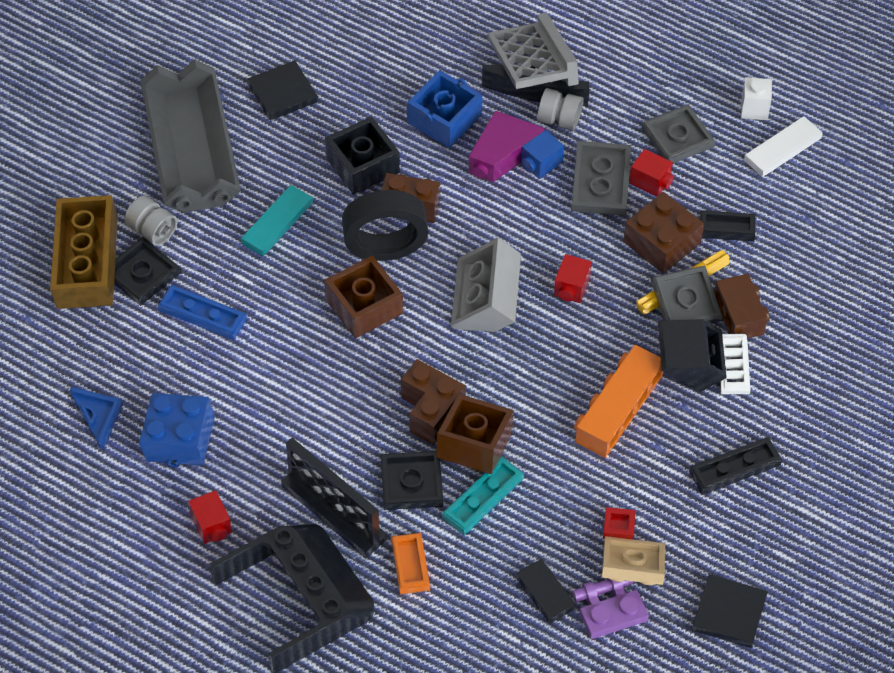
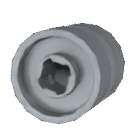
[537,88,583,131]
[124,195,178,246]

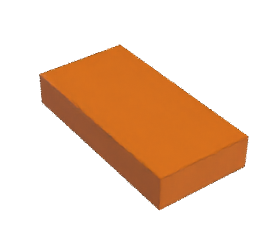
[391,533,430,594]

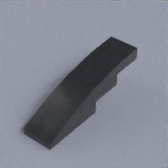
[482,65,590,107]

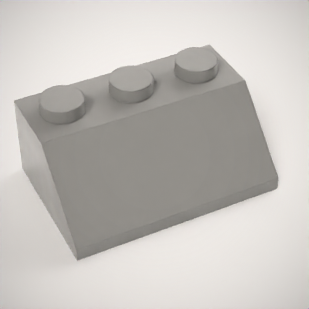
[451,238,521,332]

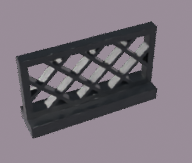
[281,437,387,558]

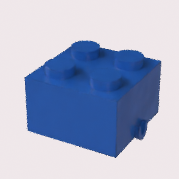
[407,70,483,148]
[139,393,215,468]

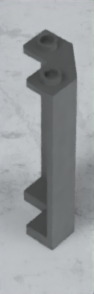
[140,59,241,212]

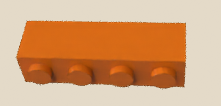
[574,345,663,458]

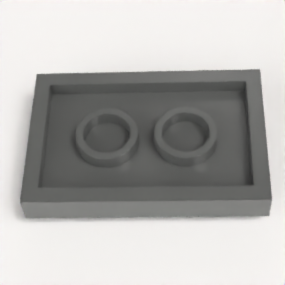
[571,141,631,216]

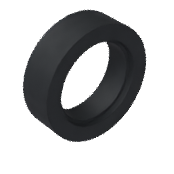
[342,190,428,261]

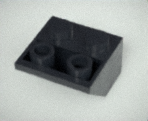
[658,319,727,392]

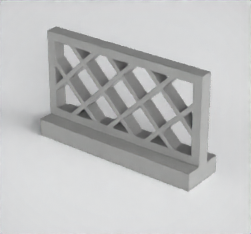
[488,12,579,89]

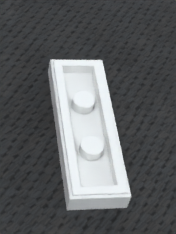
[744,116,822,177]

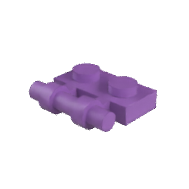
[572,578,649,639]

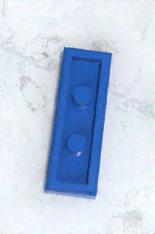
[158,284,247,340]

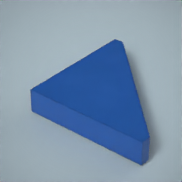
[70,387,123,449]

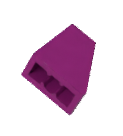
[468,111,545,182]

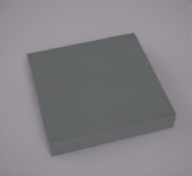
[641,104,715,164]
[651,265,722,323]

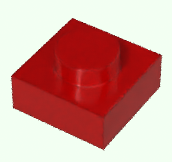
[603,507,636,539]

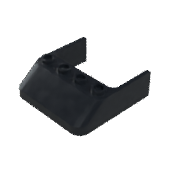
[210,524,374,673]

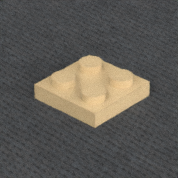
[602,536,665,585]

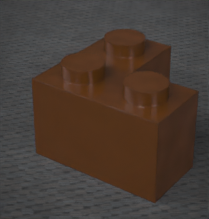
[401,359,466,445]

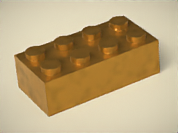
[50,195,118,309]

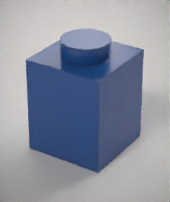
[521,130,564,179]

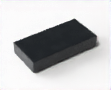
[700,210,756,242]
[516,559,576,624]

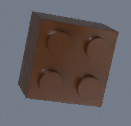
[623,192,704,274]
[324,255,403,339]
[436,394,514,474]

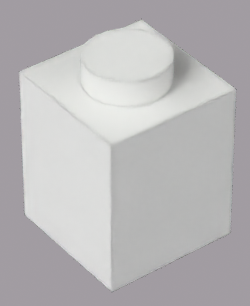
[741,77,772,120]

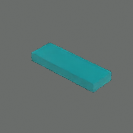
[241,185,313,257]
[442,457,524,536]

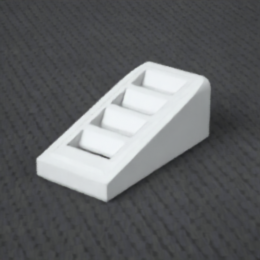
[720,334,750,394]

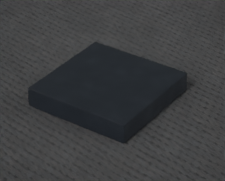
[247,60,318,121]
[114,237,182,306]
[380,451,444,510]
[692,574,768,648]

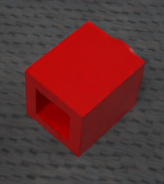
[629,149,674,197]
[554,254,592,304]
[188,490,232,545]

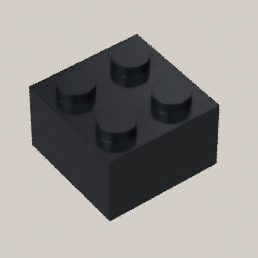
[325,116,400,195]

